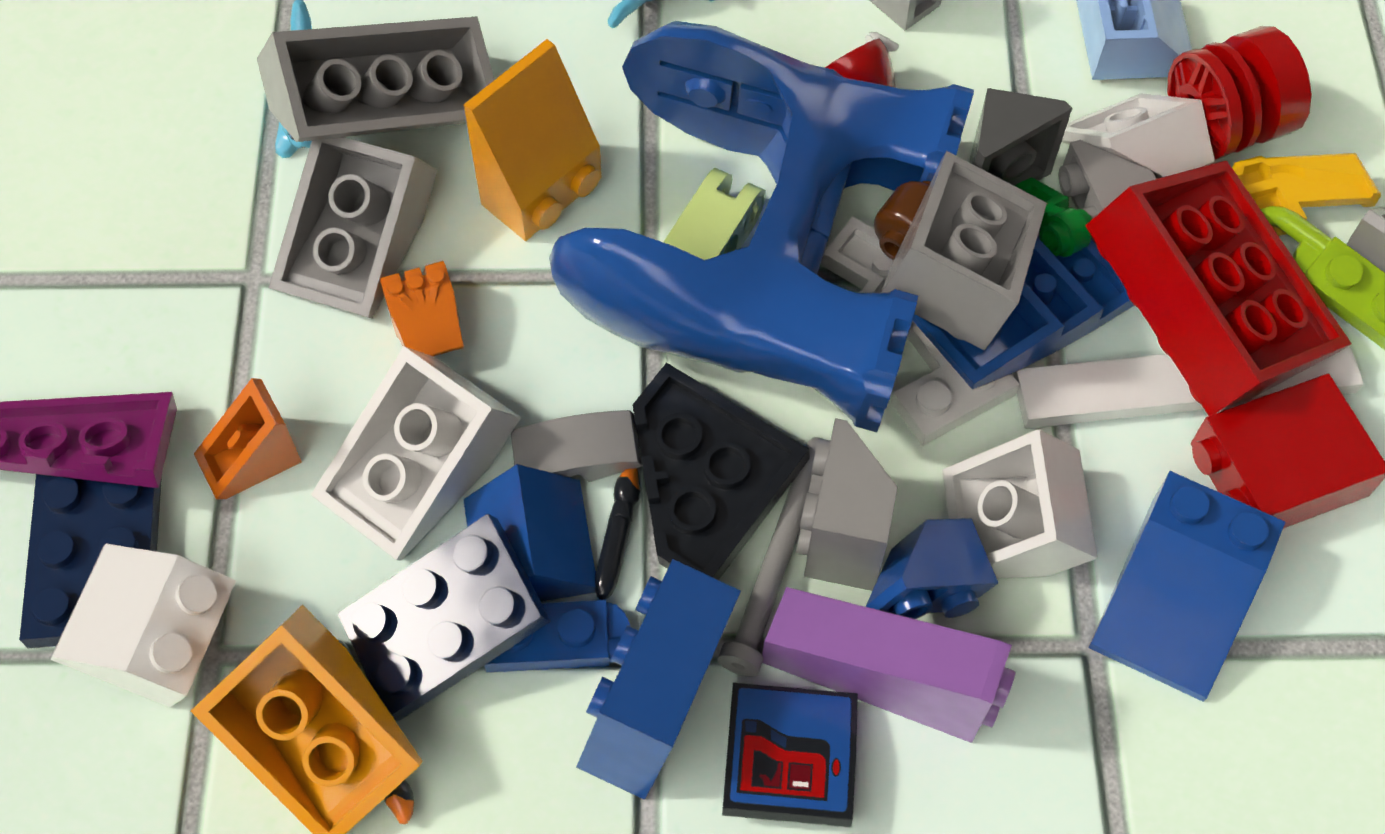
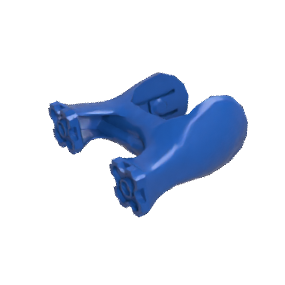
[549,21,974,433]

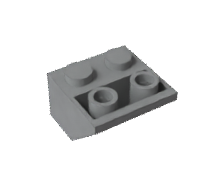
[796,418,898,591]

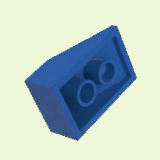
[1088,471,1286,702]

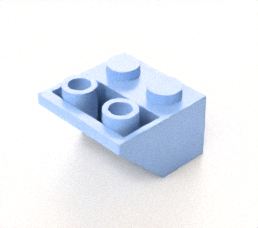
[1076,0,1192,80]

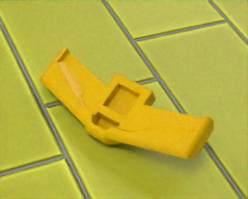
[1232,153,1381,236]

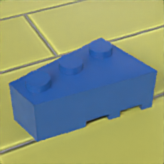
[576,559,741,800]

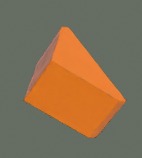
[194,378,302,500]

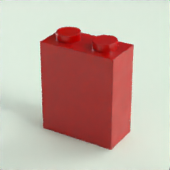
[1190,373,1385,529]

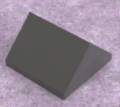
[969,88,1073,186]

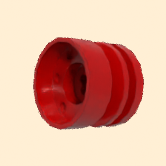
[1167,26,1312,160]

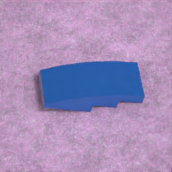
[912,236,1134,390]

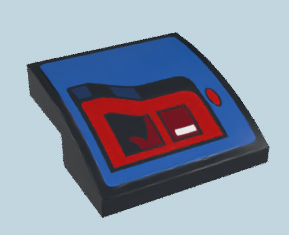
[722,683,858,827]

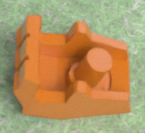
[380,261,464,357]

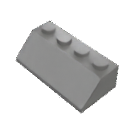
[257,16,495,142]

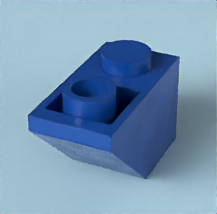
[866,518,998,619]

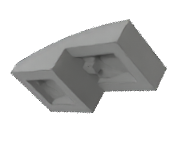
[511,410,642,482]

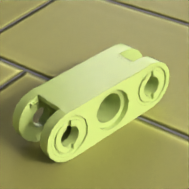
[664,168,766,260]

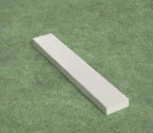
[1014,335,1364,429]

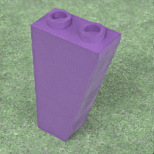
[762,587,1016,743]

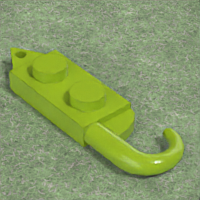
[1260,206,1385,350]

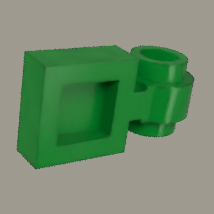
[1014,177,1093,257]

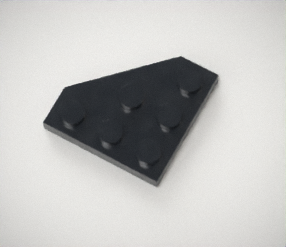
[632,362,810,580]

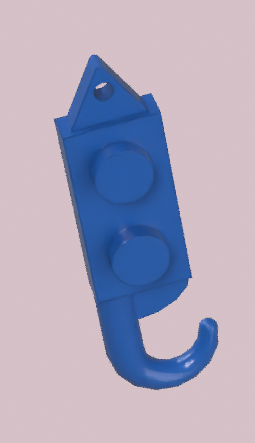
[484,600,631,673]

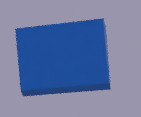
[463,464,596,602]

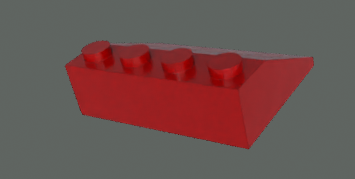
[1085,160,1352,416]

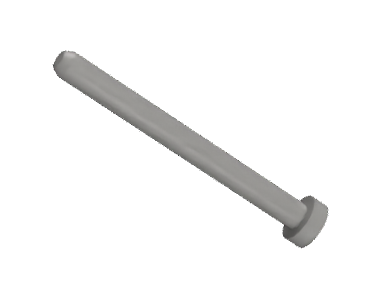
[718,437,822,677]

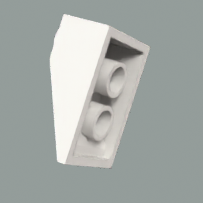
[311,346,521,561]

